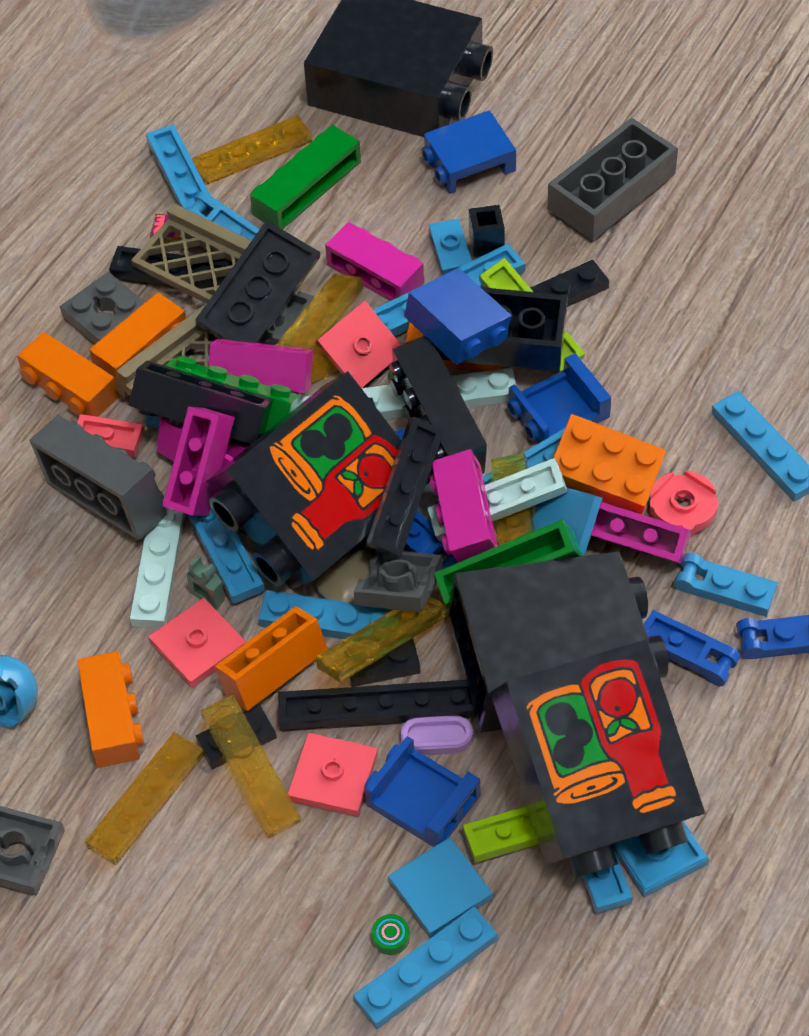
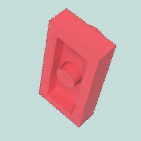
[77,414,145,458]

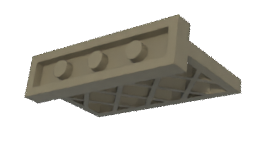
[131,203,251,303]
[115,303,213,419]

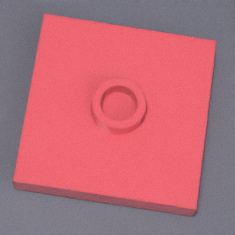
[315,301,401,388]
[148,598,246,688]
[288,733,378,817]

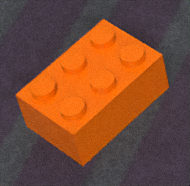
[554,414,667,514]

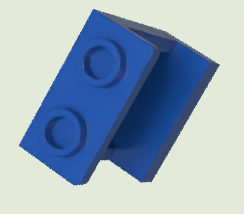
[421,110,516,194]
[506,353,611,444]
[364,736,481,847]

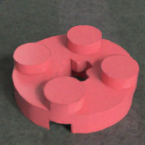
[649,471,718,537]

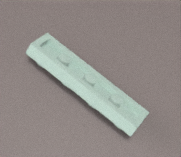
[428,458,568,542]
[130,507,186,628]

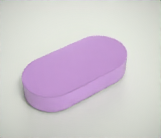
[401,716,473,755]

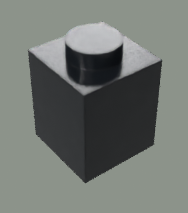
[468,205,505,257]

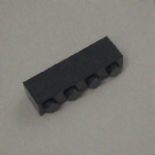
[129,360,273,446]

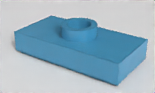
[429,218,472,276]

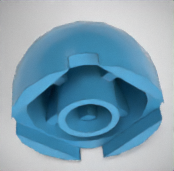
[0,655,38,728]

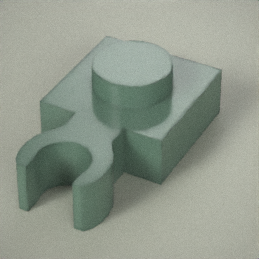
[186,556,225,610]

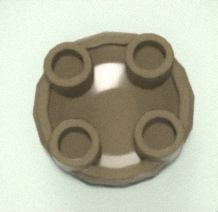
[314,548,372,603]

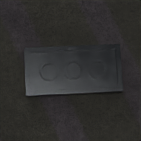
[195,220,320,344]

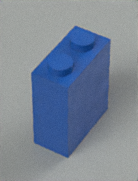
[404,268,512,365]

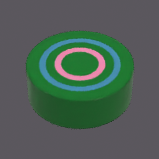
[372,914,410,955]

